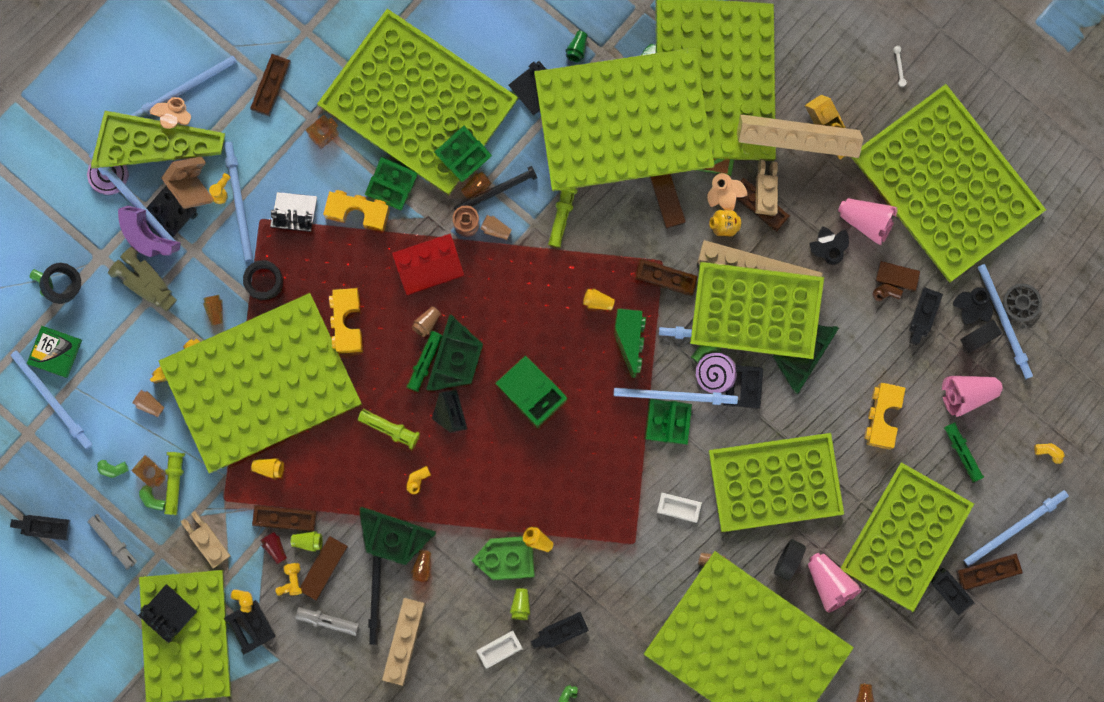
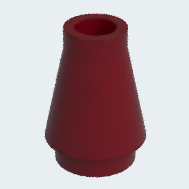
[260,532,287,564]

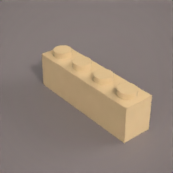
[382,598,426,686]

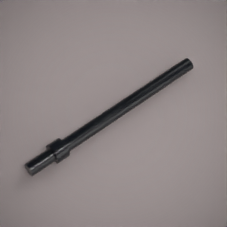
[368,556,381,645]

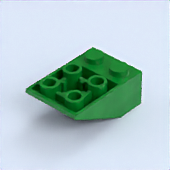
[614,309,646,378]
[495,356,568,428]

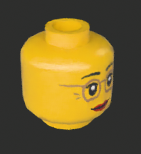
[709,210,741,237]

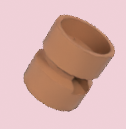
[452,205,480,237]

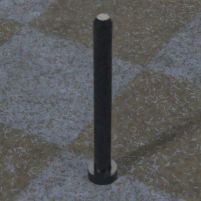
[454,166,538,210]

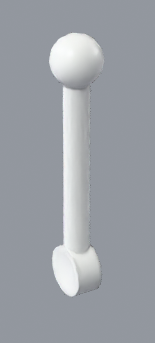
[893,46,907,87]

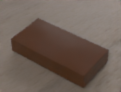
[875,261,920,292]

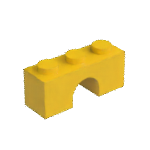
[323,190,390,233]
[329,288,363,354]
[864,383,905,450]

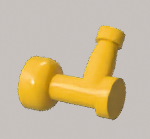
[209,173,231,204]
[275,563,302,596]

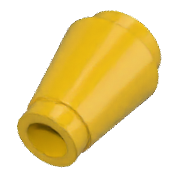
[583,288,615,311]
[251,459,284,479]
[523,527,553,552]

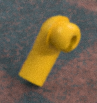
[1034,443,1065,464]
[406,466,431,494]
[231,589,253,613]

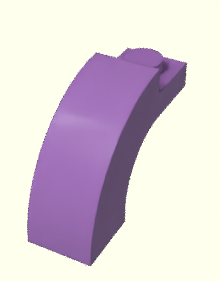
[118,206,181,257]

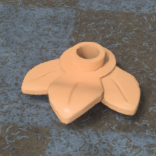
[150,97,191,129]
[707,173,747,211]

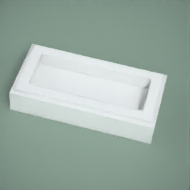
[657,493,702,523]
[476,631,523,669]

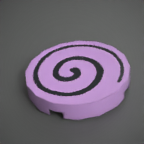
[87,164,129,195]
[696,353,737,393]

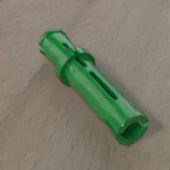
[406,331,443,392]
[944,422,984,483]

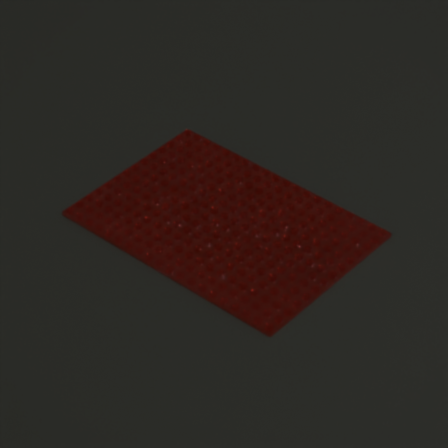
[224,219,663,544]

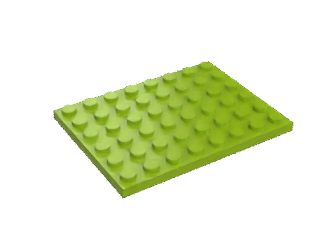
[655,0,776,161]
[317,8,518,196]
[534,48,714,191]
[851,84,1046,283]
[158,293,362,474]
[644,551,854,702]

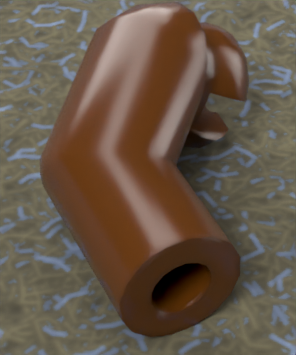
[872,284,903,301]

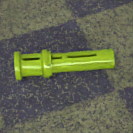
[548,188,578,248]
[358,409,420,450]
[164,452,185,515]

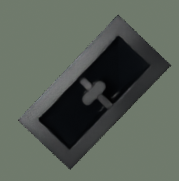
[432,390,468,433]

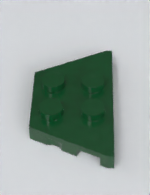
[426,314,483,391]
[772,324,839,394]
[359,507,436,566]

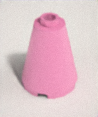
[838,198,898,245]
[942,376,1003,417]
[808,553,862,613]

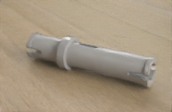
[87,514,137,570]
[295,607,359,636]

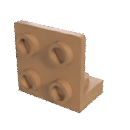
[161,157,214,209]

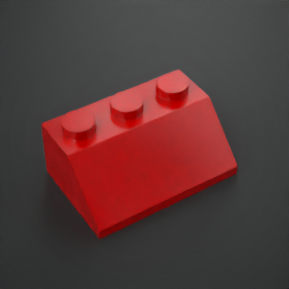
[392,233,465,295]

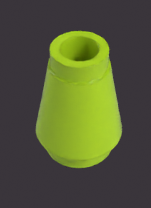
[291,531,323,552]
[510,588,530,620]

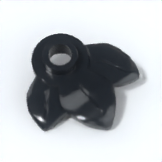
[809,226,849,265]
[953,287,993,325]

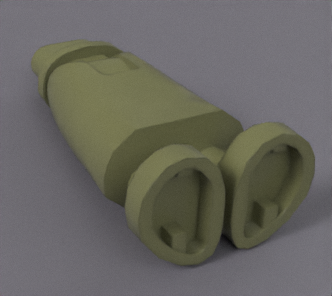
[108,247,177,312]

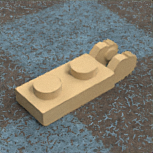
[755,160,778,216]
[181,511,231,569]

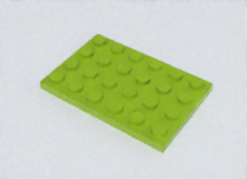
[690,262,824,359]
[708,433,844,532]
[841,462,974,612]
[139,570,231,702]

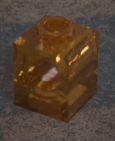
[306,115,339,150]
[131,455,166,488]

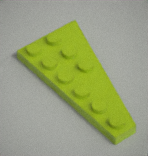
[91,111,226,169]

